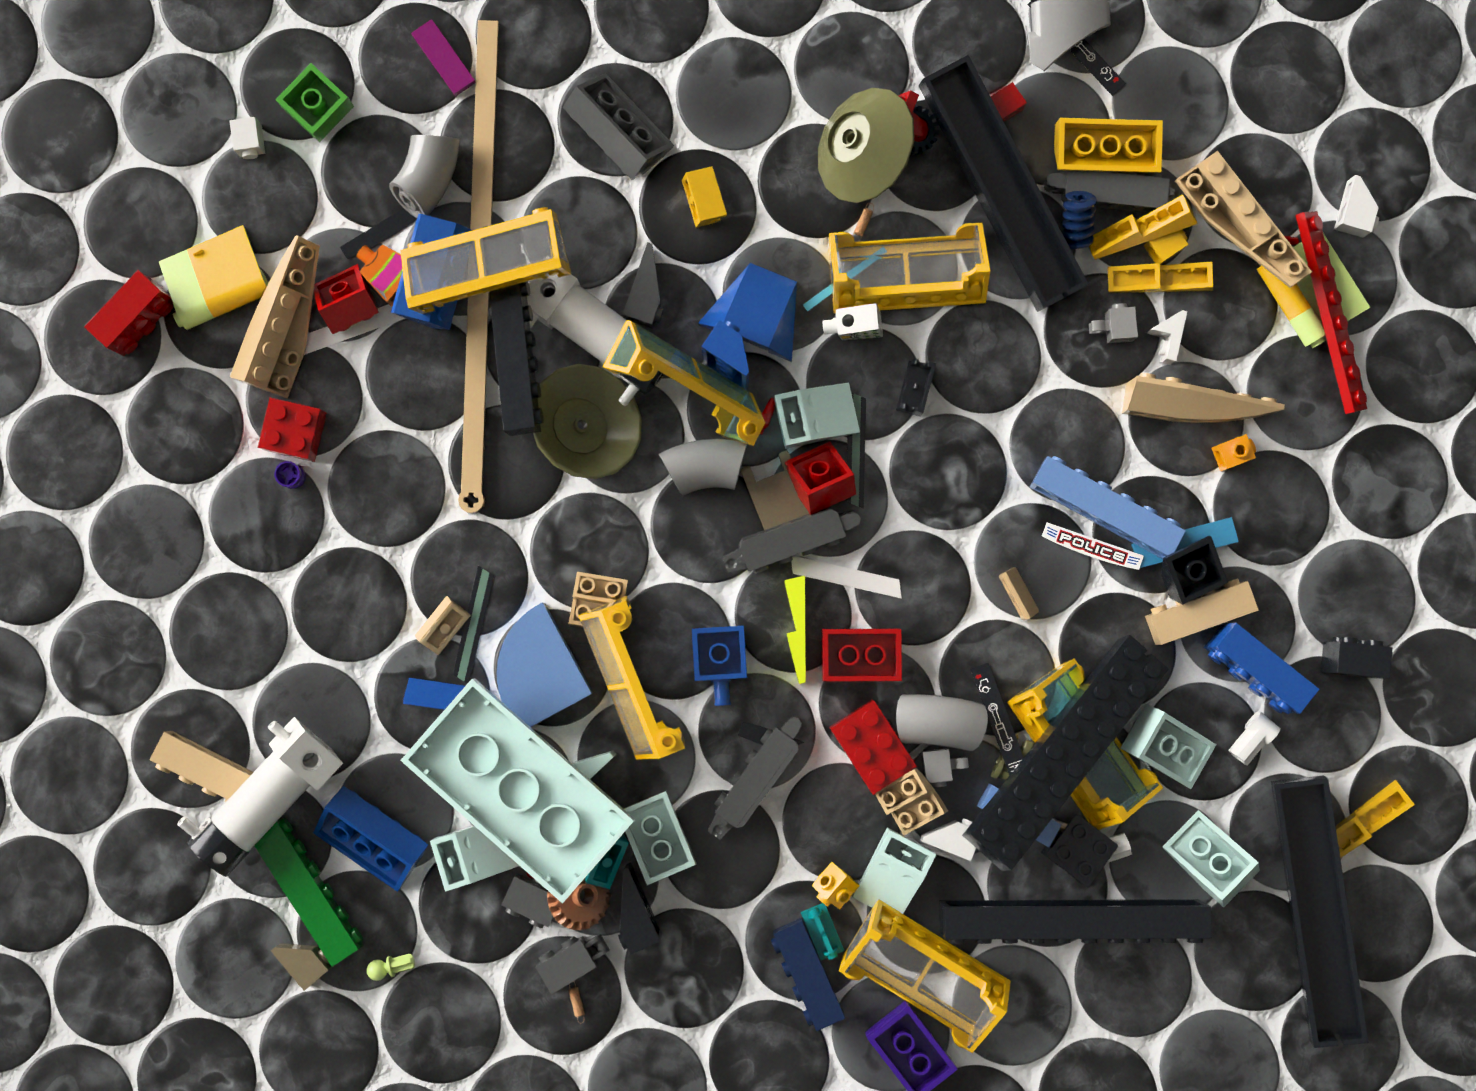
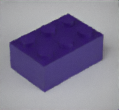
[865,1001,958,1091]

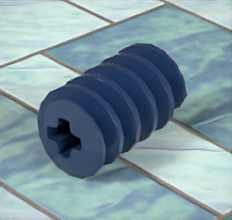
[1062,191,1097,249]

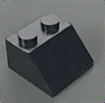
[1161,536,1228,605]

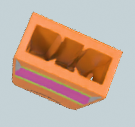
[356,245,403,307]

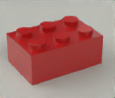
[84,270,173,356]
[822,629,902,681]
[829,700,917,795]

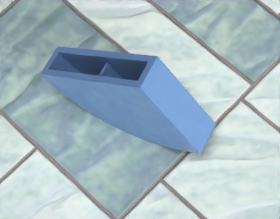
[497,602,593,727]

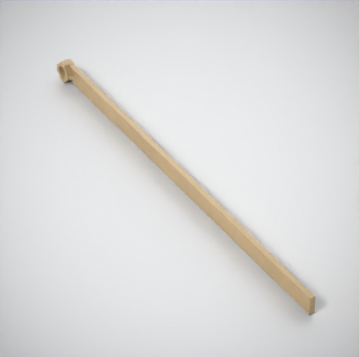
[458,20,499,514]

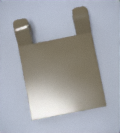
[740,451,810,530]

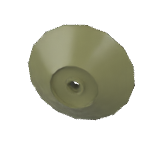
[818,88,914,203]
[533,364,642,479]

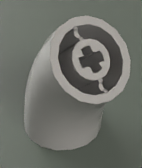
[389,135,460,218]
[659,439,747,496]
[896,694,988,751]

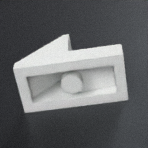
[1147,310,1187,365]

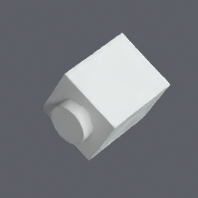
[230,117,265,159]

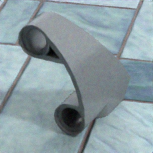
[1029,0,1111,71]

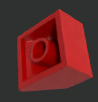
[313,264,379,334]
[785,442,856,515]

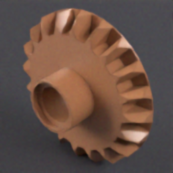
[547,878,612,930]

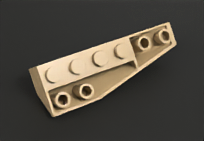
[1175,151,1312,288]
[230,236,320,398]
[1122,373,1285,423]

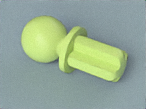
[367,953,415,981]

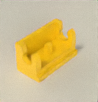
[682,166,727,228]

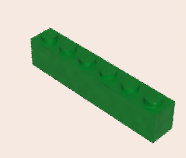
[254,817,364,967]

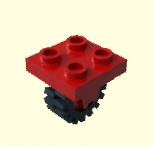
[898,90,939,155]

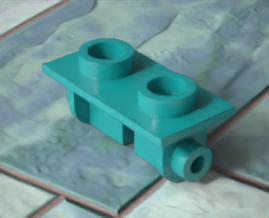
[801,903,845,961]

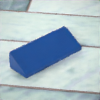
[403,678,465,710]

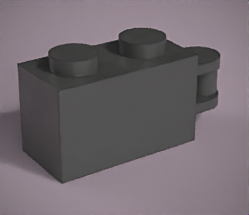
[501,873,561,928]
[535,934,610,995]

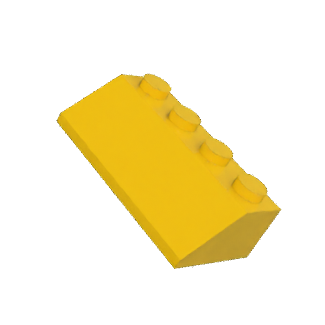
[1054,118,1163,173]

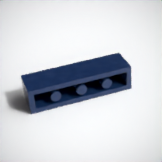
[771,918,845,1031]

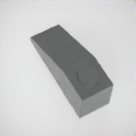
[623,242,664,329]

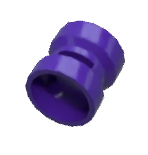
[274,461,306,489]

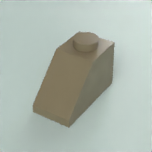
[271,943,332,991]

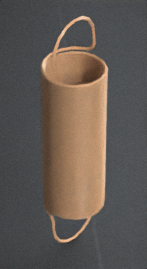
[853,203,874,242]
[568,982,585,1024]

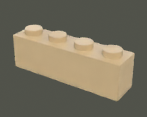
[1145,578,1259,645]
[150,731,254,802]

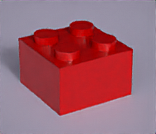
[257,397,327,462]

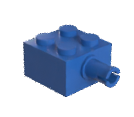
[692,626,747,706]

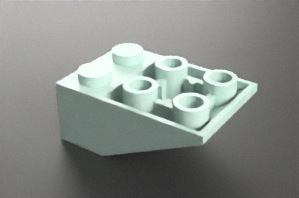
[774,383,860,449]
[430,826,519,892]
[852,827,937,914]

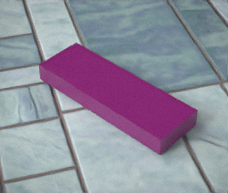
[411,19,476,97]

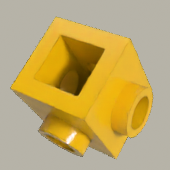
[812,862,860,910]

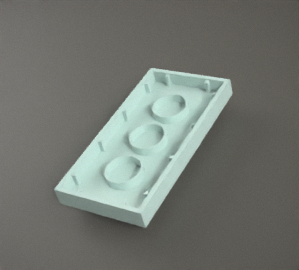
[400,678,635,904]

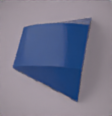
[698,263,797,362]

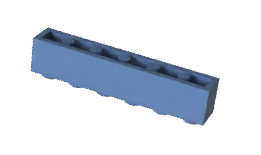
[1030,456,1186,559]

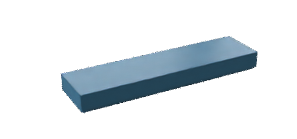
[1131,517,1239,568]

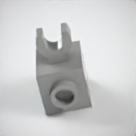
[1089,303,1138,343]
[921,748,969,787]

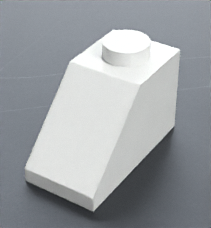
[1334,175,1379,238]
[920,818,976,861]

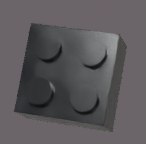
[1321,637,1393,679]

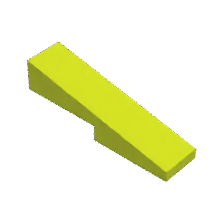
[784,576,806,684]

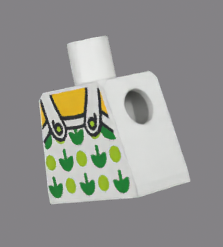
[823,303,883,340]

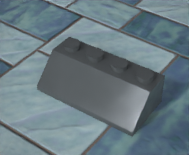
[563,73,674,180]

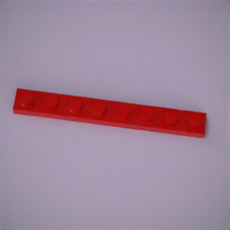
[1295,211,1367,414]

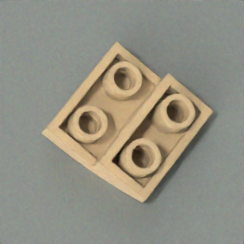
[568,572,628,628]
[875,768,948,836]

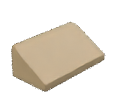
[999,567,1039,620]
[415,596,471,655]

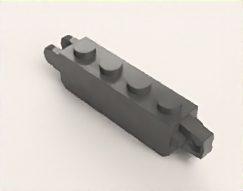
[1042,171,1186,213]
[723,507,861,573]
[708,716,802,840]

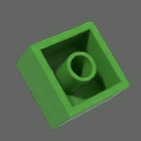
[275,63,354,143]

